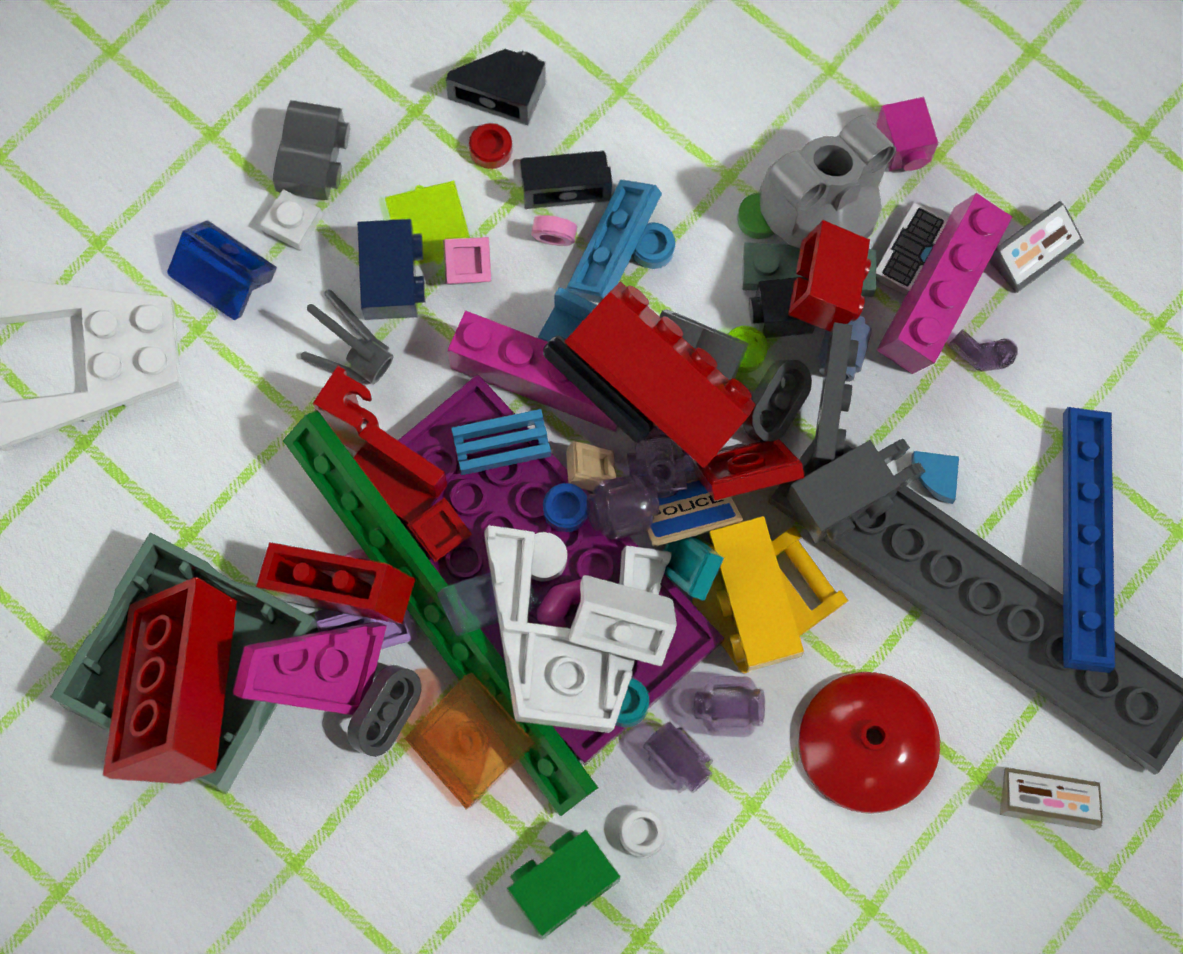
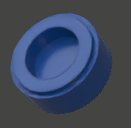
[543,483,589,532]

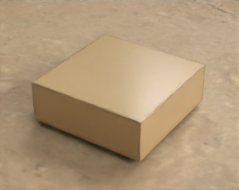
[566,441,617,496]

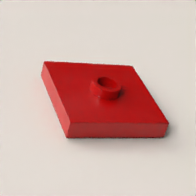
[692,439,805,501]

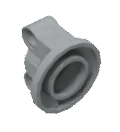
[759,115,896,248]

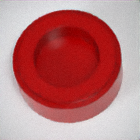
[469,123,513,169]

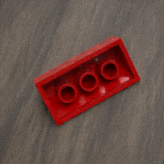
[564,281,756,468]
[103,577,237,784]

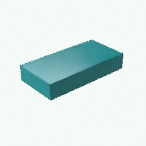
[663,536,724,601]

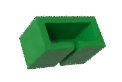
[507,830,621,940]

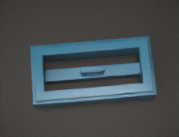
[451,409,551,475]

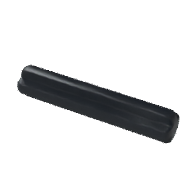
[543,335,654,443]

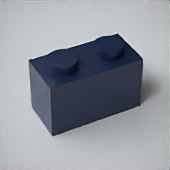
[357,219,425,320]

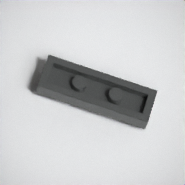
[811,322,858,467]

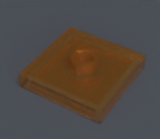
[404,673,535,810]

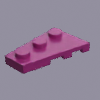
[233,622,387,715]

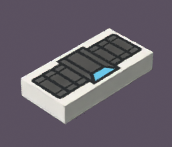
[876,202,948,296]

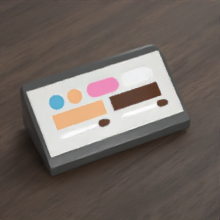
[989,201,1084,293]

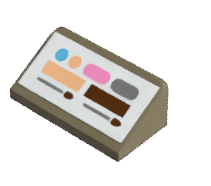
[1000,767,1103,830]

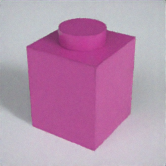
[876,97,938,171]

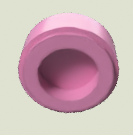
[531,215,577,246]

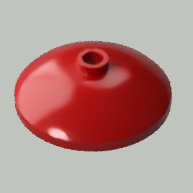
[798,672,940,814]

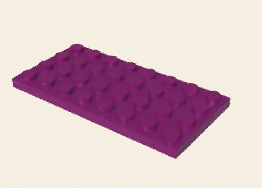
[398,374,724,766]

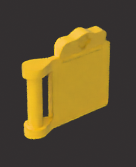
[692,526,849,674]

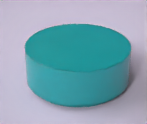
[615,678,649,727]

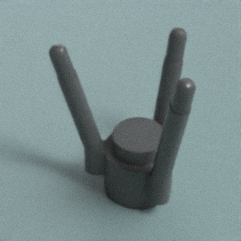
[301,289,394,385]

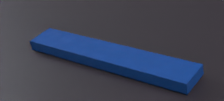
[1063,407,1115,673]

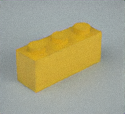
[708,516,804,672]

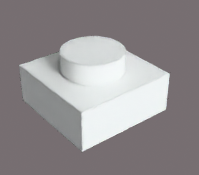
[261,189,323,251]

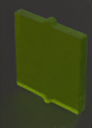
[385,181,470,266]

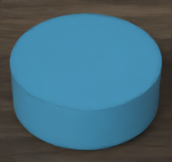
[632,223,675,269]

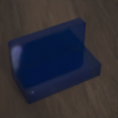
[167,220,277,320]

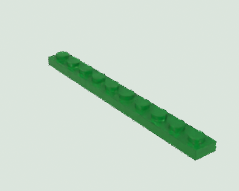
[283,410,599,817]

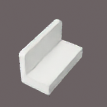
[569,575,677,666]

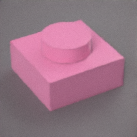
[443,237,491,284]

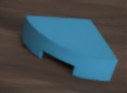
[911,451,959,504]

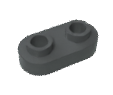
[743,360,812,442]
[347,665,422,757]

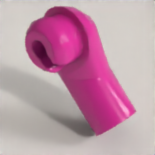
[537,579,582,628]

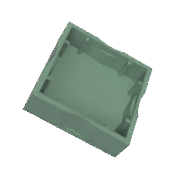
[50,532,319,794]

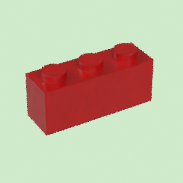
[256,542,415,625]

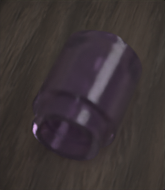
[643,722,713,793]

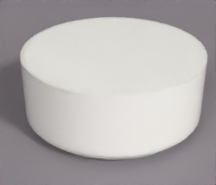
[531,532,567,582]
[619,808,667,858]

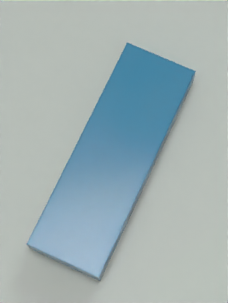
[566,179,662,303]

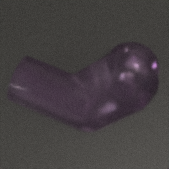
[948,329,1018,372]

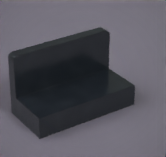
[520,151,612,209]

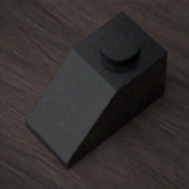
[446,49,546,126]

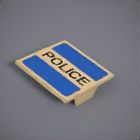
[631,478,743,548]

